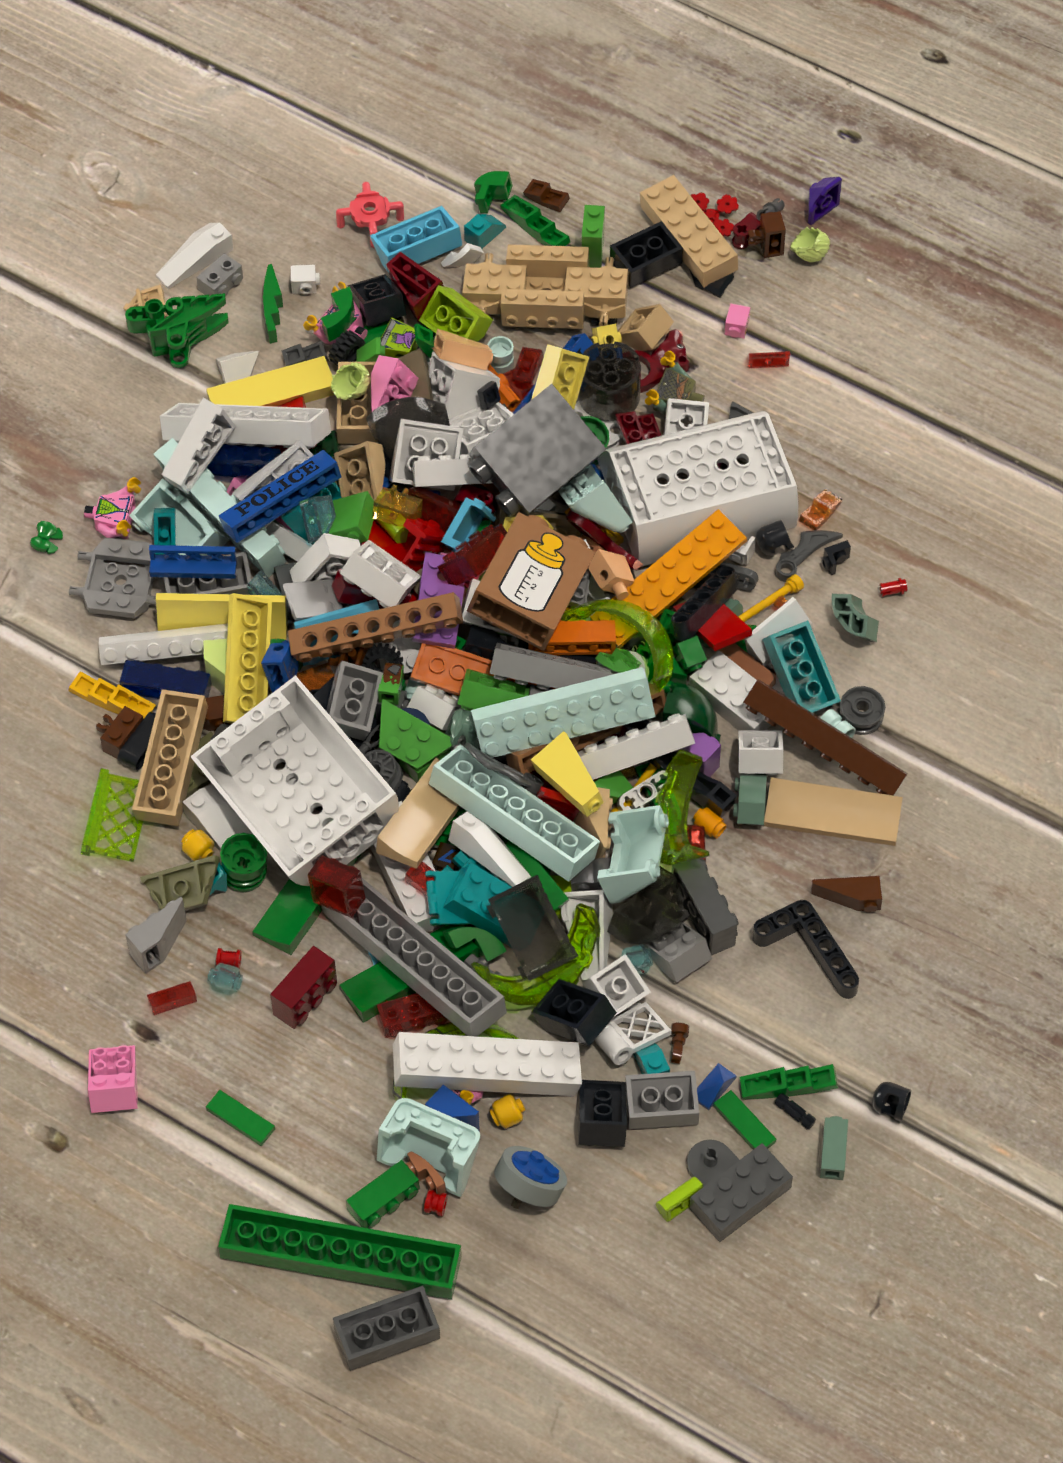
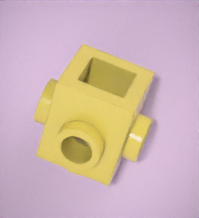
[591,324,622,350]

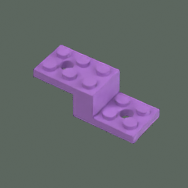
[412,552,468,649]

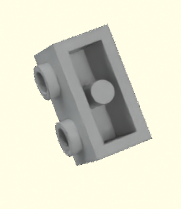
[196,253,243,297]

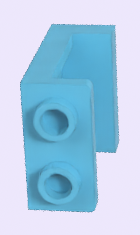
[441,497,496,560]

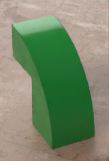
[321,286,355,342]
[442,926,507,962]

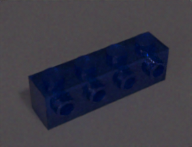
[207,444,282,479]
[119,660,212,699]

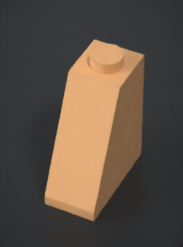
[432,329,493,370]

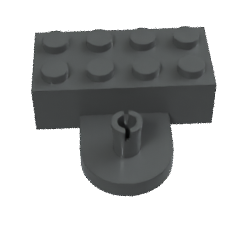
[687,1140,793,1242]

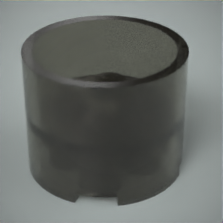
[578,341,641,421]

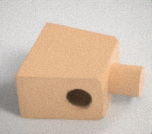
[588,549,634,600]

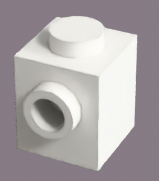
[291,265,320,294]

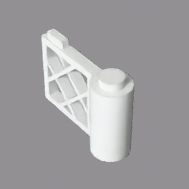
[595,1002,671,1065]

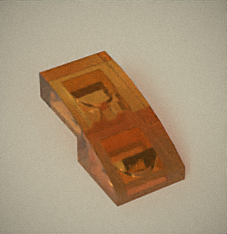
[799,489,843,530]

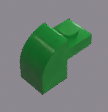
[474,171,513,214]

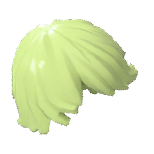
[790,227,830,262]
[331,362,370,400]

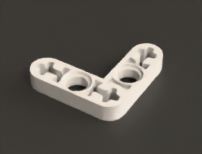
[617,770,674,811]

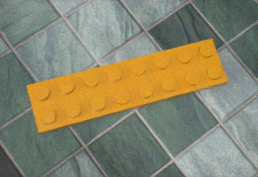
[590,509,747,648]

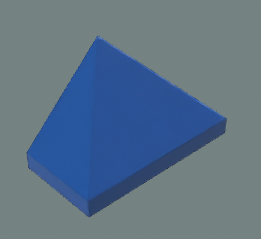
[697,1063,737,1110]

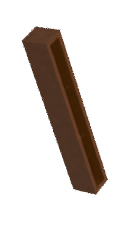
[743,679,908,796]

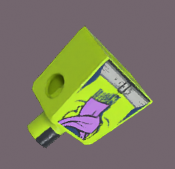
[381,318,426,358]

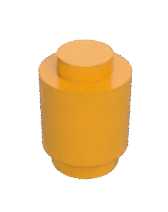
[693,807,727,839]

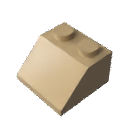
[617,304,674,351]

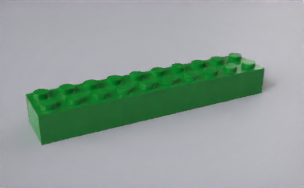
[218,1204,462,1300]

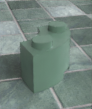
[831,593,879,642]
[733,773,767,825]

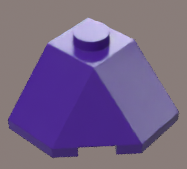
[808,177,842,225]

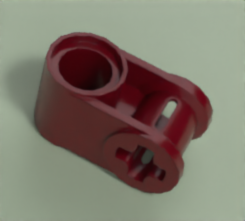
[732,212,760,249]
[453,484,496,515]

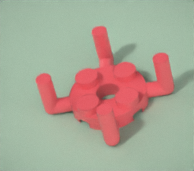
[336,182,404,248]

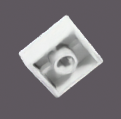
[664,398,709,435]

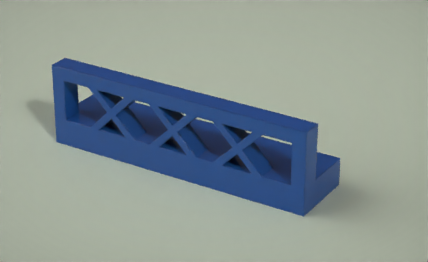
[149,545,237,579]

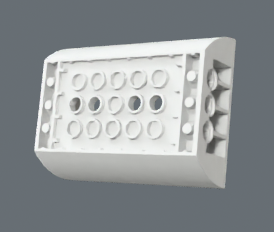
[597,411,798,566]
[190,675,399,886]

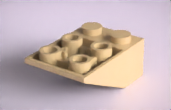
[573,787,613,859]

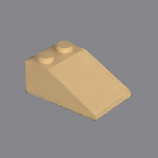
[334,441,386,503]

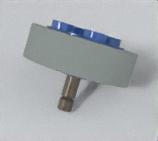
[494,1146,567,1209]

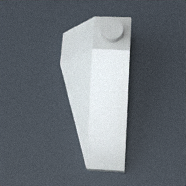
[156,223,233,289]

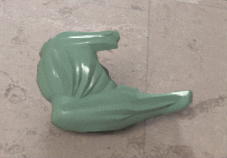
[445,708,481,751]

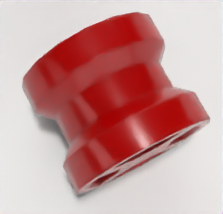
[424,1189,448,1216]

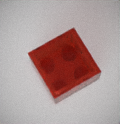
[307,855,366,918]

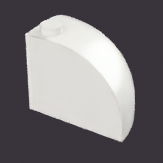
[428,352,500,425]

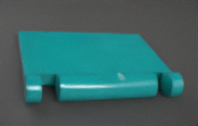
[425,871,471,926]

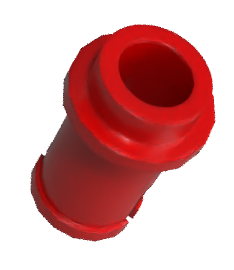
[879,578,908,597]

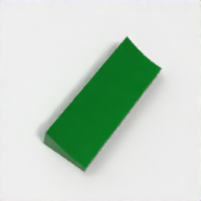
[252,853,362,955]
[339,925,479,1023]

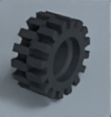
[328,330,366,366]
[362,643,403,674]

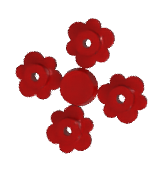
[690,192,739,237]

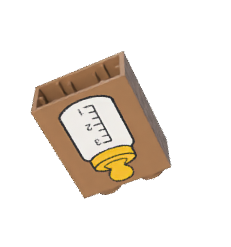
[467,512,596,651]

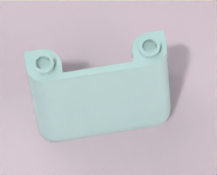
[558,464,632,533]
[129,478,230,556]
[597,805,669,904]
[377,1098,480,1197]

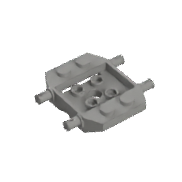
[69,537,156,618]

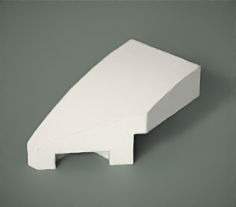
[441,243,484,268]

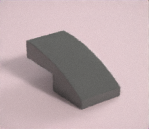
[282,340,329,366]

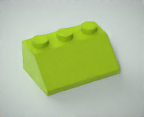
[419,285,493,342]

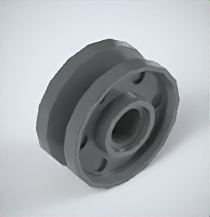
[838,686,886,735]
[364,750,403,792]

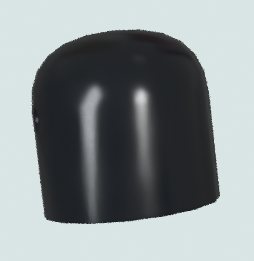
[756,520,794,556]
[872,1082,911,1122]

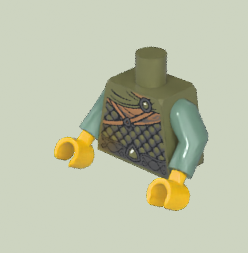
[645,351,705,415]

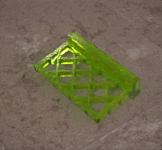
[81,768,143,862]

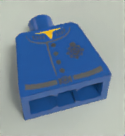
[261,640,299,693]

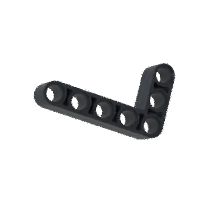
[671,564,738,641]
[753,900,859,999]

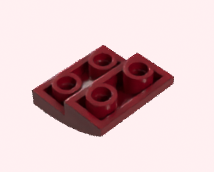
[615,411,662,444]

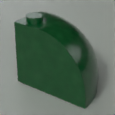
[663,682,721,743]

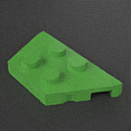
[379,699,454,769]

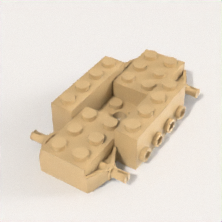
[462,244,629,329]

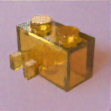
[372,484,423,529]

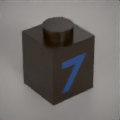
[432,842,462,871]

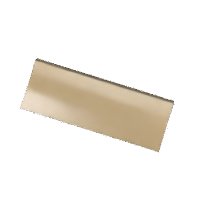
[376,758,461,869]
[764,777,903,846]

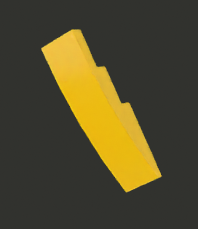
[69,671,156,718]

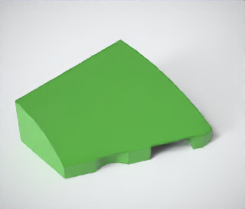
[595,648,642,673]

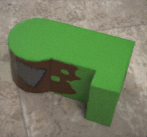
[378,663,404,705]

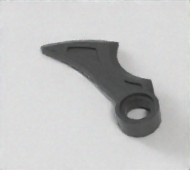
[775,530,843,582]
[464,743,544,794]

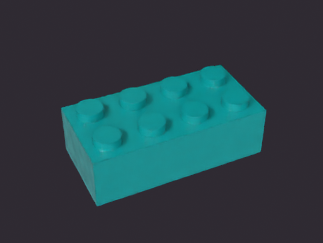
[762,620,841,713]
[443,862,547,952]

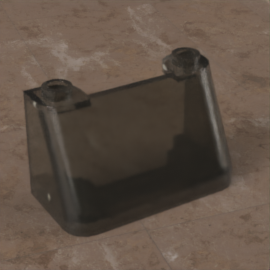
[486,875,578,982]

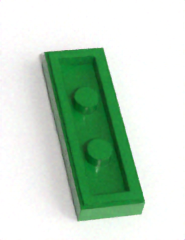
[206,1090,275,1146]
[713,1090,777,1149]

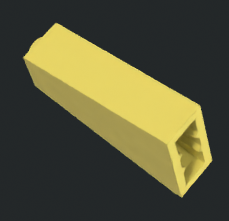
[531,731,604,817]

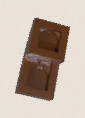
[523,179,570,212]

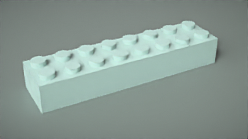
[154,438,286,579]
[471,667,656,758]
[429,744,600,882]

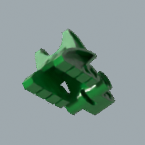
[125,293,229,368]

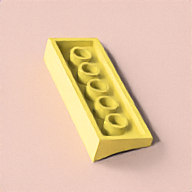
[531,344,589,409]
[206,356,334,407]
[156,593,288,640]
[223,593,272,724]

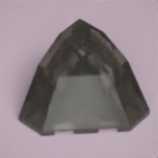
[607,866,689,944]

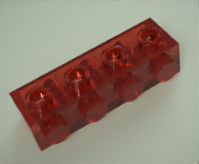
[377,993,448,1038]

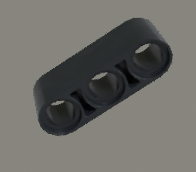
[117,711,156,771]

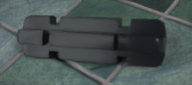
[775,1093,816,1129]

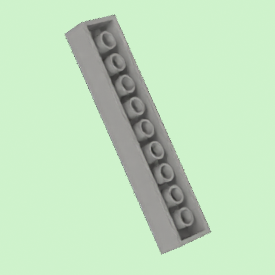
[319,871,507,1037]

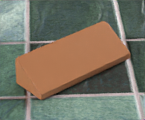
[719,643,776,687]

